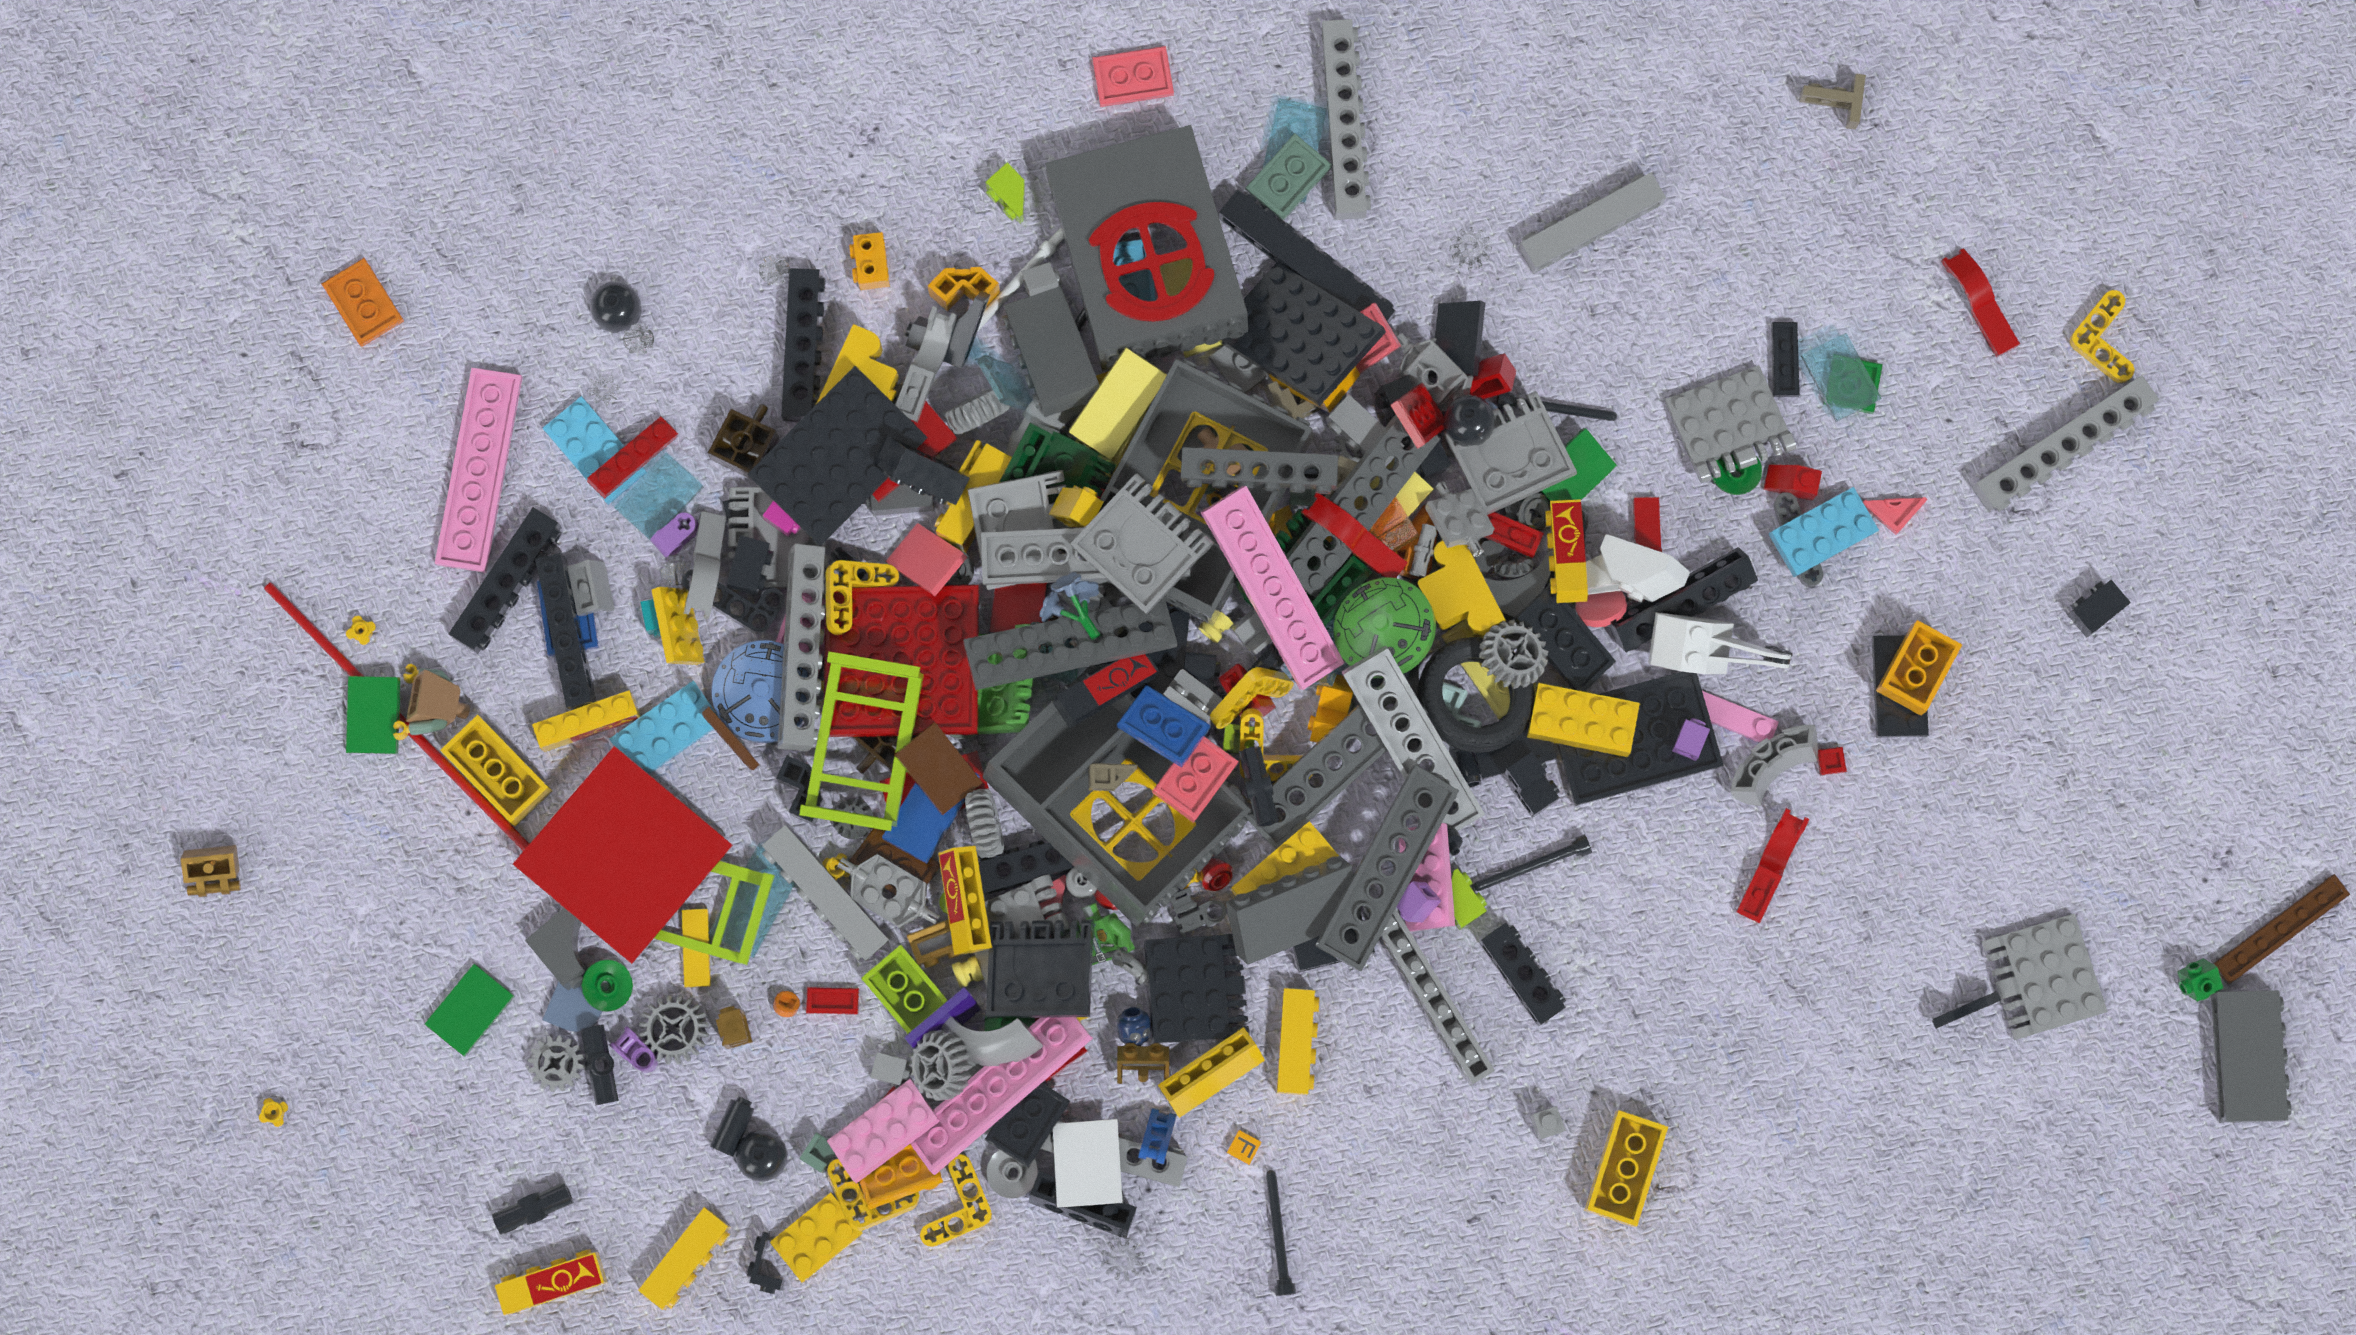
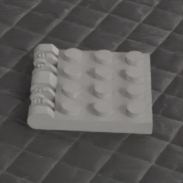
[1665,365,1796,484]
[1443,391,1577,515]
[967,470,1074,590]
[1070,473,1214,615]
[728,487,825,590]
[975,875,1070,986]
[1982,913,2108,1040]

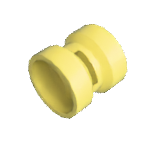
[1198,612,1233,643]
[951,956,984,988]

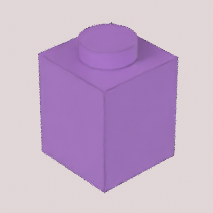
[1672,718,1710,761]
[1397,881,1441,923]

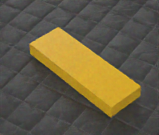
[682,909,711,988]

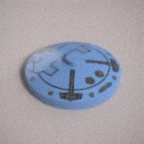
[712,640,808,743]

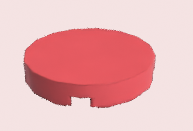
[1575,591,1627,627]

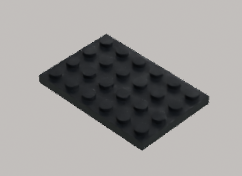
[1219,262,1386,406]
[747,366,928,546]
[1557,671,1724,806]

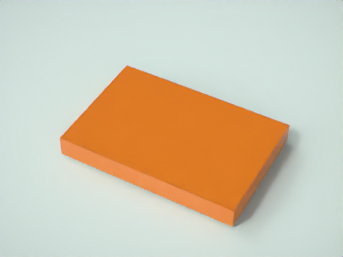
[321,258,404,347]

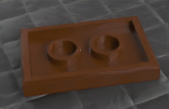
[699,705,760,771]
[894,722,982,815]
[849,828,940,896]

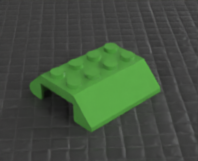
[975,624,1033,735]

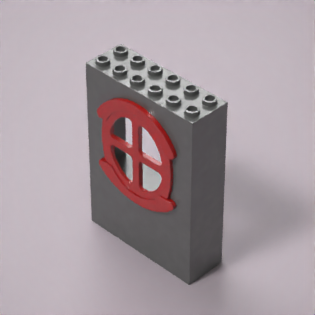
[1045,125,1248,371]

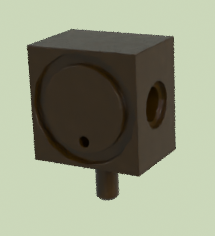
[708,404,779,480]
[852,735,917,774]

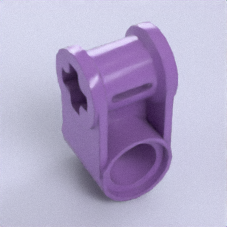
[650,513,698,560]
[609,1026,658,1073]

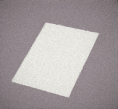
[1053,1119,1123,1207]

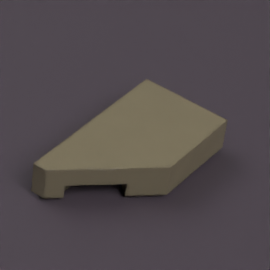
[1088,763,1137,791]

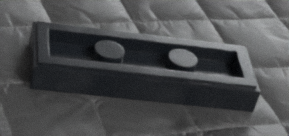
[1771,322,1800,397]

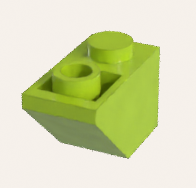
[985,162,1025,224]
[1451,868,1487,931]

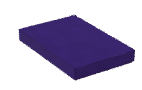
[905,988,981,1048]

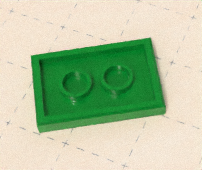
[1540,428,1617,501]
[346,676,400,754]
[424,964,515,1057]

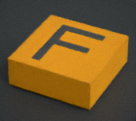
[1227,1130,1262,1165]

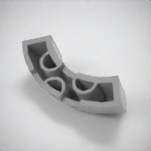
[1006,401,1087,457]
[1730,725,1818,806]
[941,1016,1043,1066]

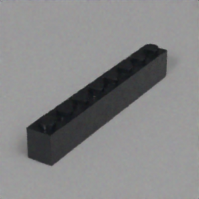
[1219,189,1396,324]

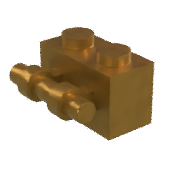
[180,845,241,897]

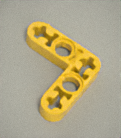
[2070,290,2135,383]
[825,560,899,635]
[1210,667,1294,729]
[1239,708,1313,781]
[920,1154,992,1247]
[827,1159,920,1231]

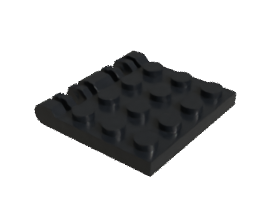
[986,919,1094,1018]
[1144,934,1250,1044]

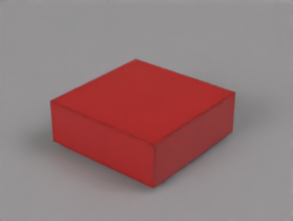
[1817,747,1847,776]

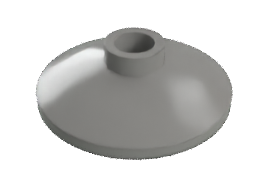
[987,1150,1038,1199]

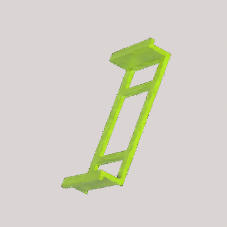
[799,652,924,831]
[654,861,775,965]

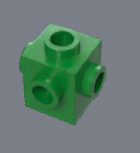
[2177,958,2223,1002]

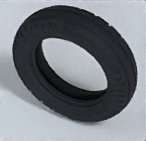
[1418,637,1534,752]

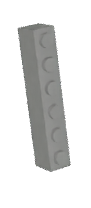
[1519,172,1666,274]
[762,825,889,962]

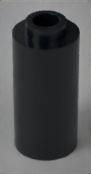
[710,1096,755,1157]

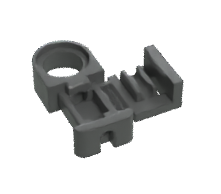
[1171,887,1226,937]

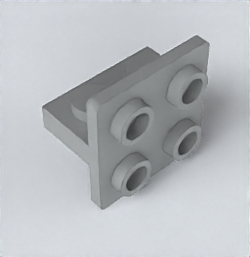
[1162,669,1222,722]

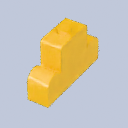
[816,324,899,404]
[1418,540,1506,637]

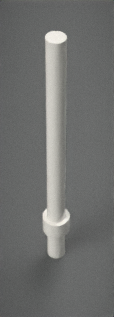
[978,227,1064,331]

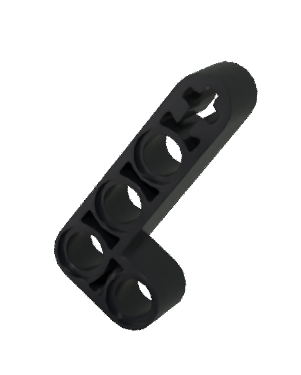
[681,569,784,634]

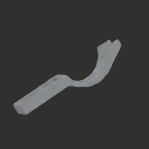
[895,306,957,423]
[684,511,726,619]

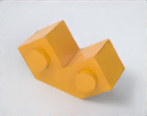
[928,267,1000,312]
[1307,673,1353,743]

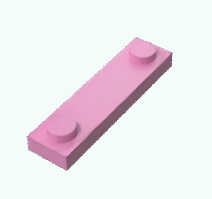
[1702,691,1779,742]

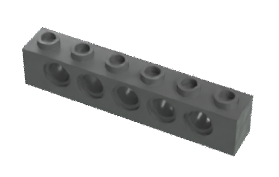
[1181,447,1339,494]

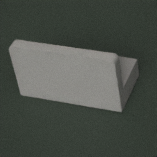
[567,560,614,616]
[1231,609,1272,654]

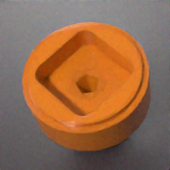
[773,991,800,1017]

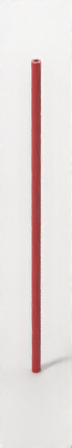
[264,582,530,851]

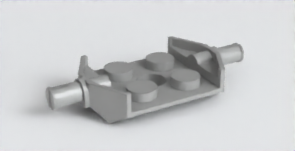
[1397,333,1473,412]
[837,854,940,928]

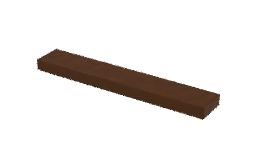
[2212,874,2350,985]

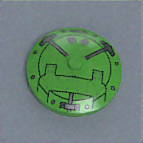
[1333,578,1436,678]

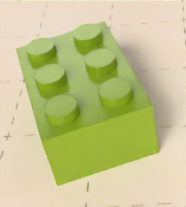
[861,945,948,1034]

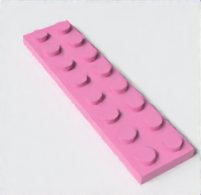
[435,368,523,573]
[1201,486,1345,690]
[910,1017,1093,1175]

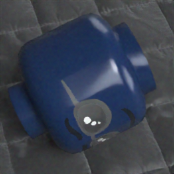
[1117,1007,1152,1046]

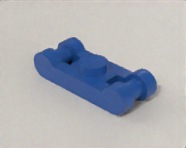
[1138,1108,1177,1164]

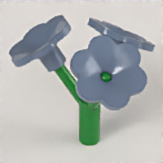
[1040,572,1100,639]

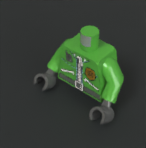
[1079,903,1135,967]

